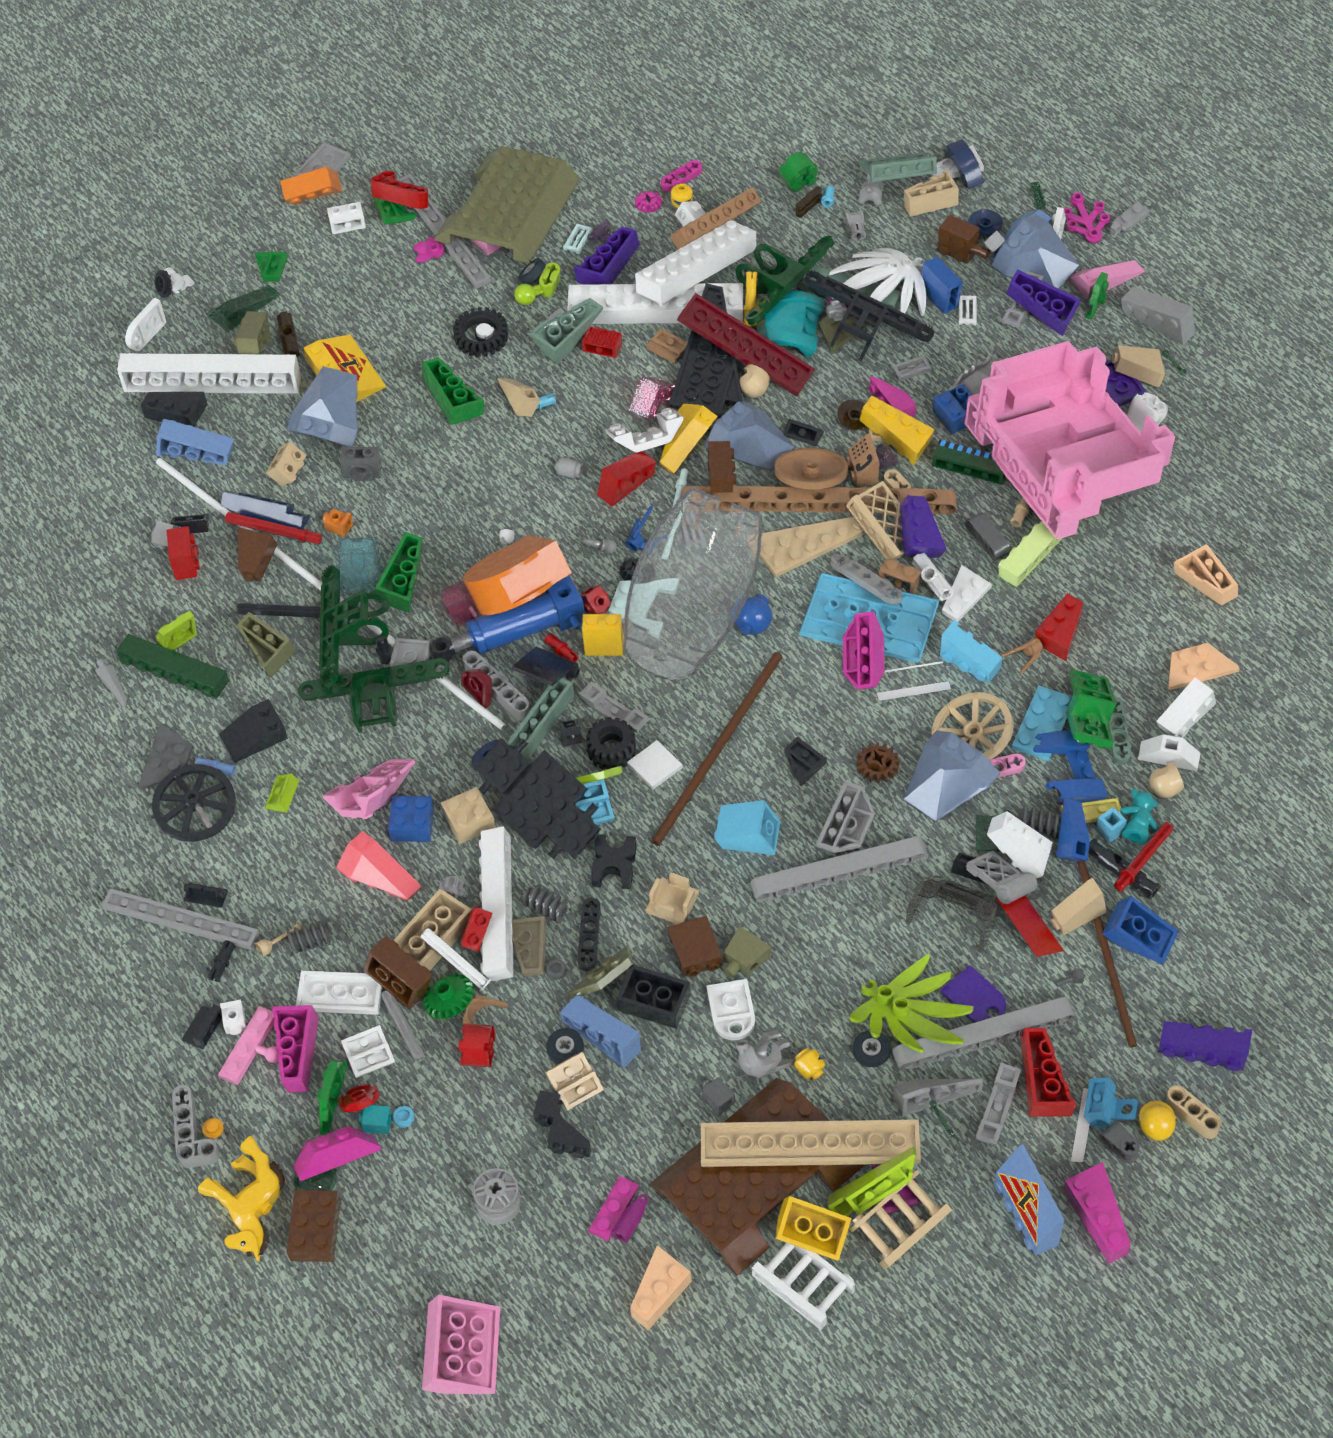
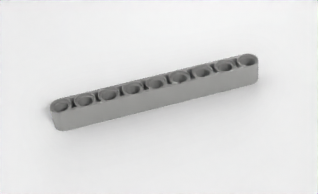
[750,836,929,903]
[892,997,1076,1072]

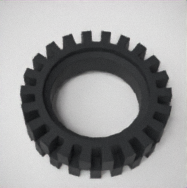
[453,307,509,357]

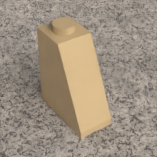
[1112,345,1165,387]
[1051,878,1107,935]

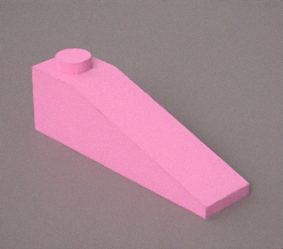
[1069,260,1145,300]

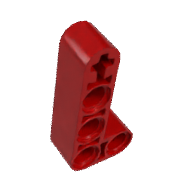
[371,171,429,209]

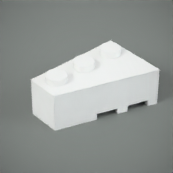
[1157,678,1216,738]
[987,811,1053,878]

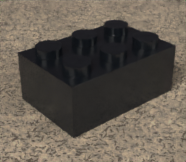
[617,964,691,1029]

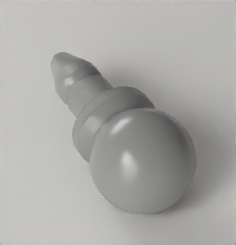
[582,539,617,553]

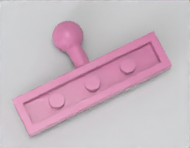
[218,1006,279,1085]

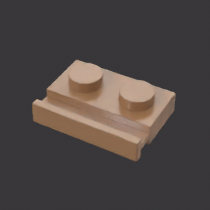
[646,328,688,364]

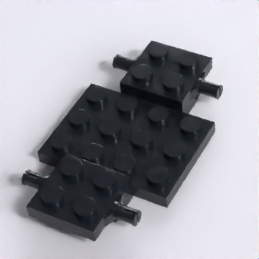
[475,738,601,859]

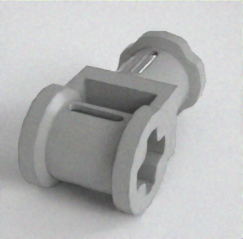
[845,209,866,242]

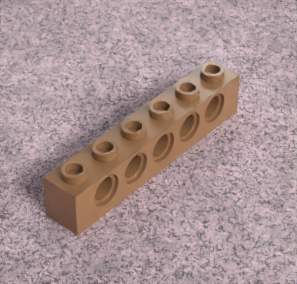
[670,187,762,250]

